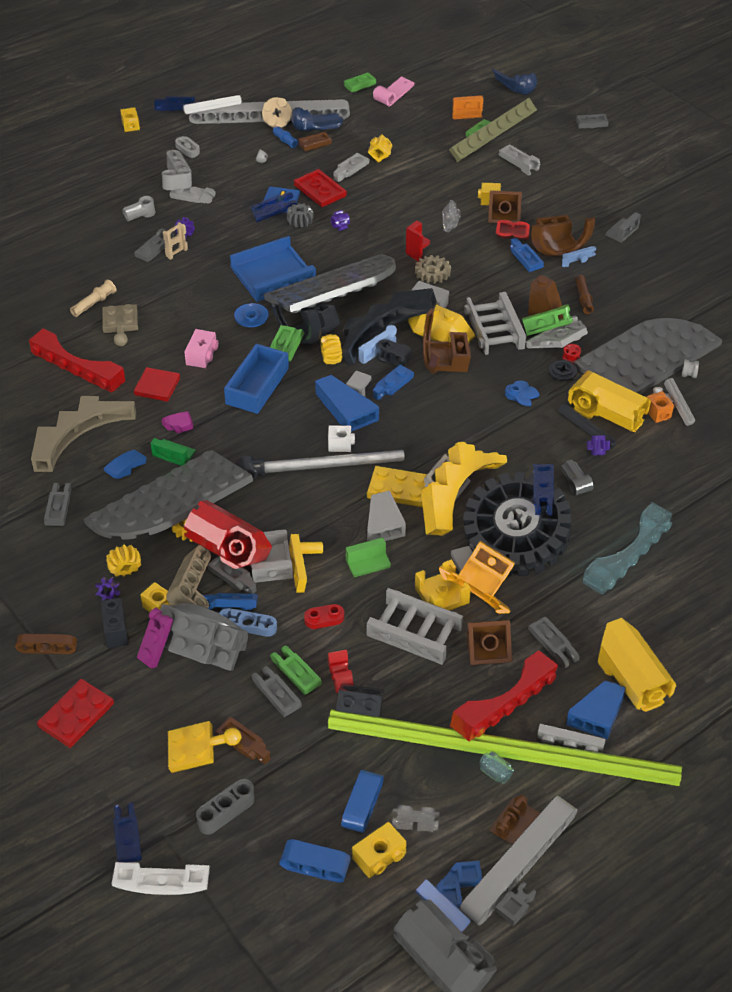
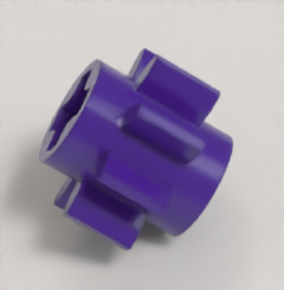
[331,210,350,231]
[174,217,195,238]
[587,436,610,455]
[95,576,120,600]

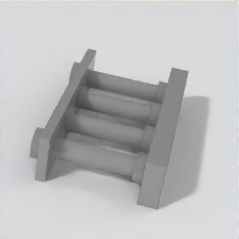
[464,292,526,355]
[367,588,463,664]

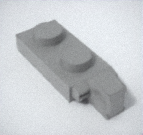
[333,153,369,182]

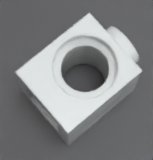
[328,426,355,452]

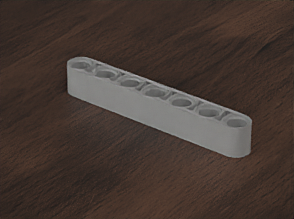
[460,796,577,925]

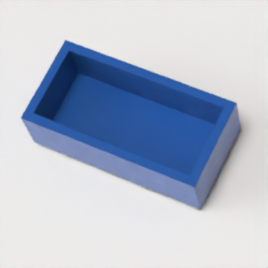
[224,344,289,414]

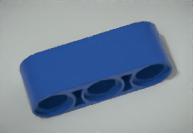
[341,769,384,833]
[279,839,351,883]

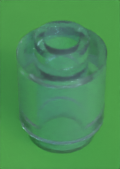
[479,751,514,784]

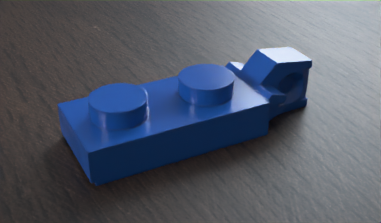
[510,238,544,272]
[373,364,414,400]
[203,593,258,610]

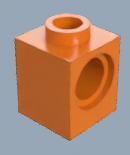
[647,391,674,423]

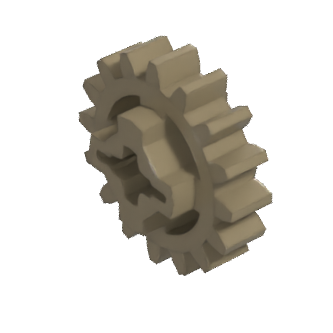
[415,255,451,284]

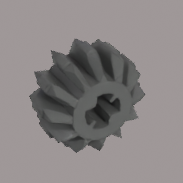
[286,203,314,228]

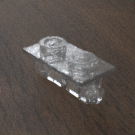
[392,805,439,832]

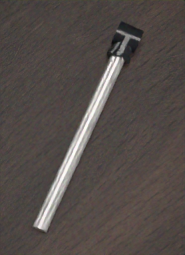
[236,450,404,480]

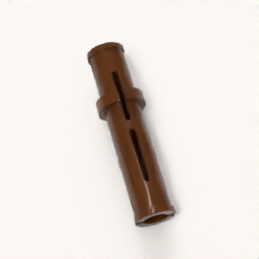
[575,275,594,314]

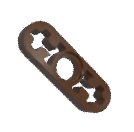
[15,634,77,654]

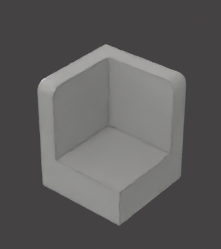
[346,371,371,397]

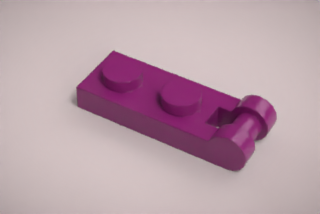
[137,608,173,669]

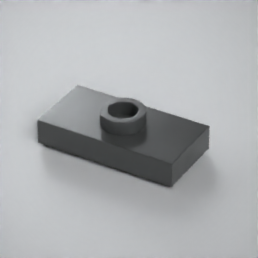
[576,114,608,128]

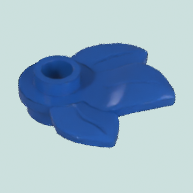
[505,381,540,406]

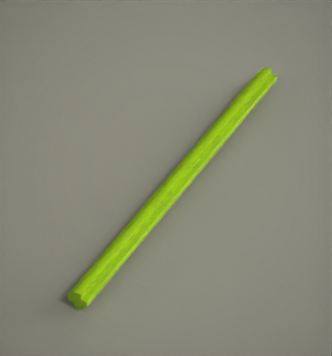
[328,709,682,786]

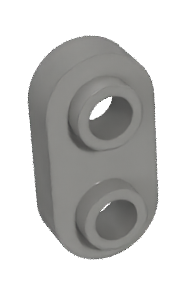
[175,136,200,158]

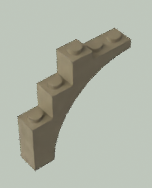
[31,396,136,472]

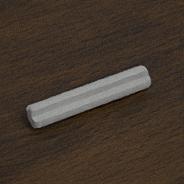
[664,378,695,426]

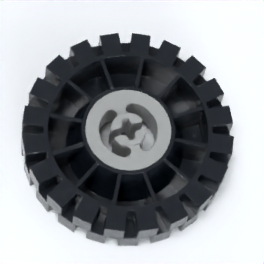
[463,472,572,576]

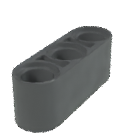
[196,779,255,835]

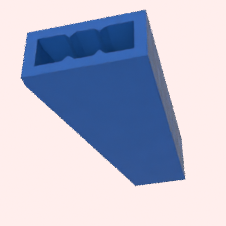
[315,375,379,432]

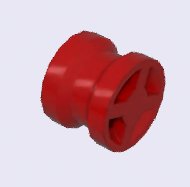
[562,344,581,364]

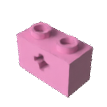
[185,329,218,368]

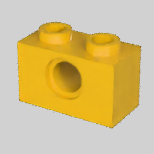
[352,822,406,878]

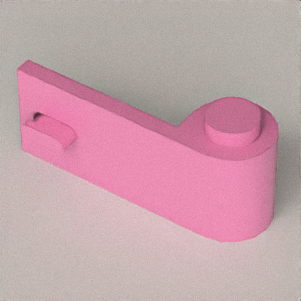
[373,77,415,106]

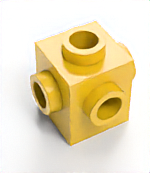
[368,135,392,163]

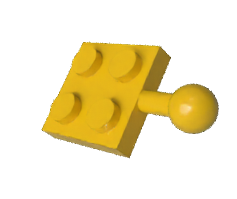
[168,721,241,773]

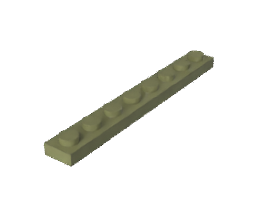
[449,98,537,162]

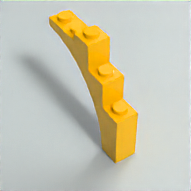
[421,442,507,536]

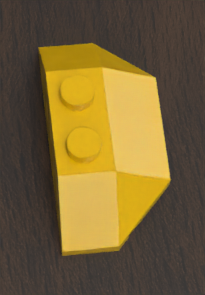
[408,305,475,343]

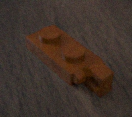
[215,717,271,765]

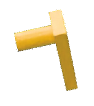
[289,534,323,593]

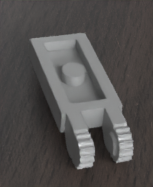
[170,187,216,204]

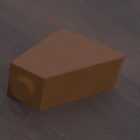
[528,275,563,319]

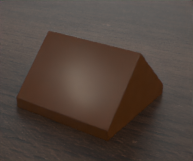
[488,191,522,223]
[466,620,512,665]

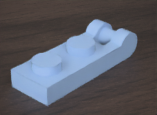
[359,325,396,364]

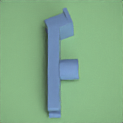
[562,246,597,267]

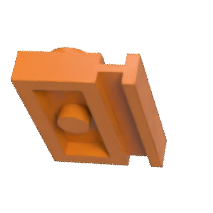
[452,96,483,119]

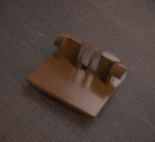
[489,795,541,845]

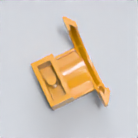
[439,541,515,614]

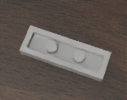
[537,724,605,753]

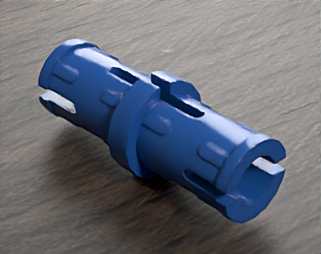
[273,126,298,148]

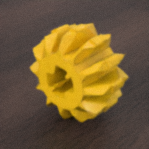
[320,334,342,365]
[106,544,141,577]

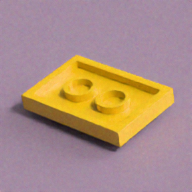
[367,466,427,507]

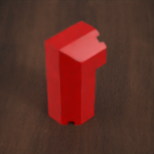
[184,500,272,569]

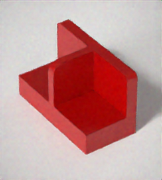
[406,221,430,262]

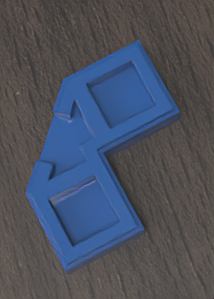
[436,861,482,910]

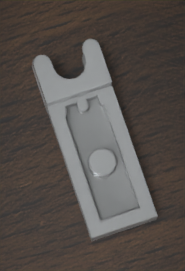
[499,144,540,175]

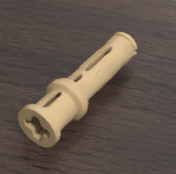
[70,280,116,317]

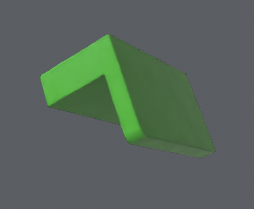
[346,538,391,577]

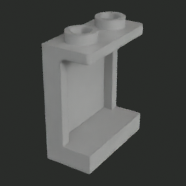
[251,530,293,583]

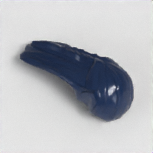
[492,68,537,95]
[291,107,343,132]

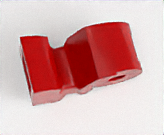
[328,650,354,694]

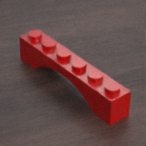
[29,328,126,393]
[450,650,558,742]

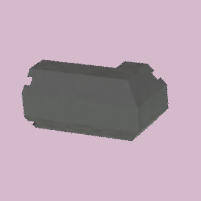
[394,899,497,992]

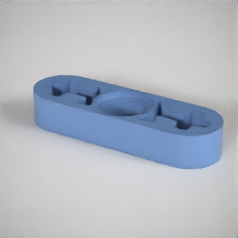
[219,608,277,637]

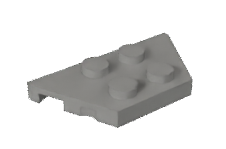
[526,315,587,348]

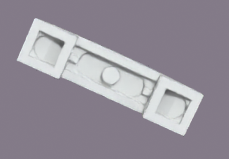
[112,862,210,895]

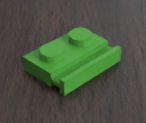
[270,325,304,362]

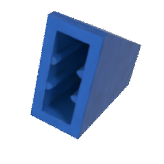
[566,681,625,740]

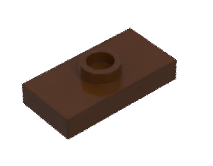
[298,132,332,151]

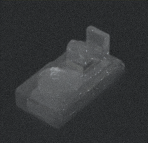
[442,200,461,233]

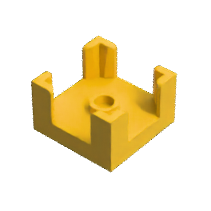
[415,560,471,611]

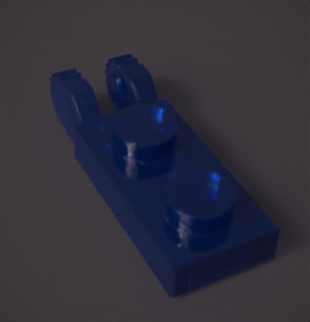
[251,192,297,222]
[534,464,554,515]
[113,802,142,863]

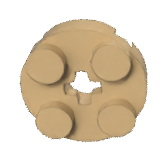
[262,97,292,128]

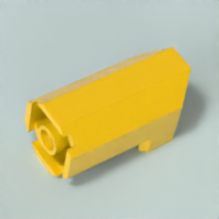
[568,370,651,432]
[598,618,676,712]

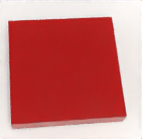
[134,367,180,402]

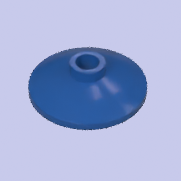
[234,303,269,327]

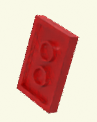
[294,169,347,207]
[37,679,114,748]

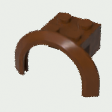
[531,215,595,257]
[423,309,471,374]

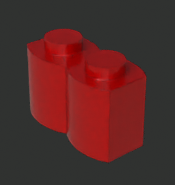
[496,220,530,240]

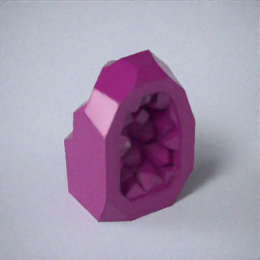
[162,411,194,433]

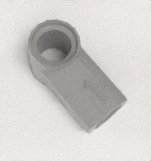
[122,196,155,221]

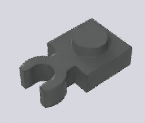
[495,882,536,926]

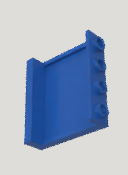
[230,236,316,302]

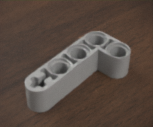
[162,150,192,190]

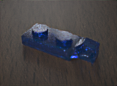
[154,97,195,111]

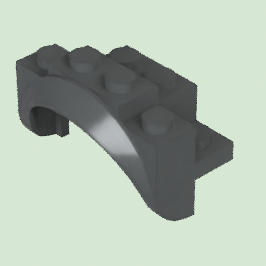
[160,603,248,671]

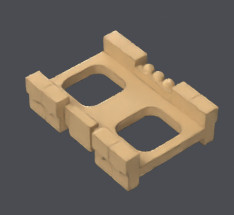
[163,222,188,260]

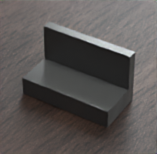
[605,212,641,243]

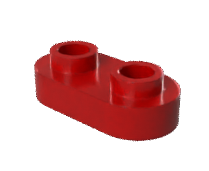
[304,604,345,629]

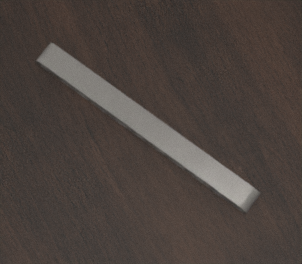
[189,100,350,124]

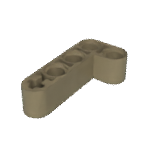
[166,545,211,609]

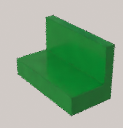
[151,438,196,466]

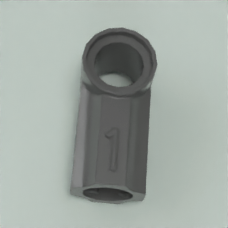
[561,460,593,496]

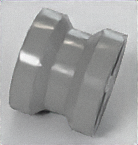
[682,359,699,379]

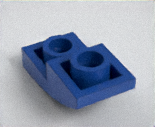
[104,450,147,479]

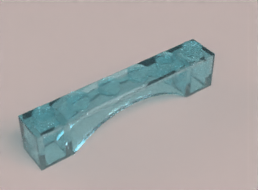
[583,502,672,595]

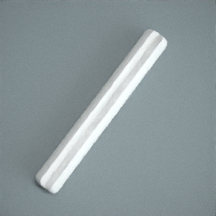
[184,95,242,114]

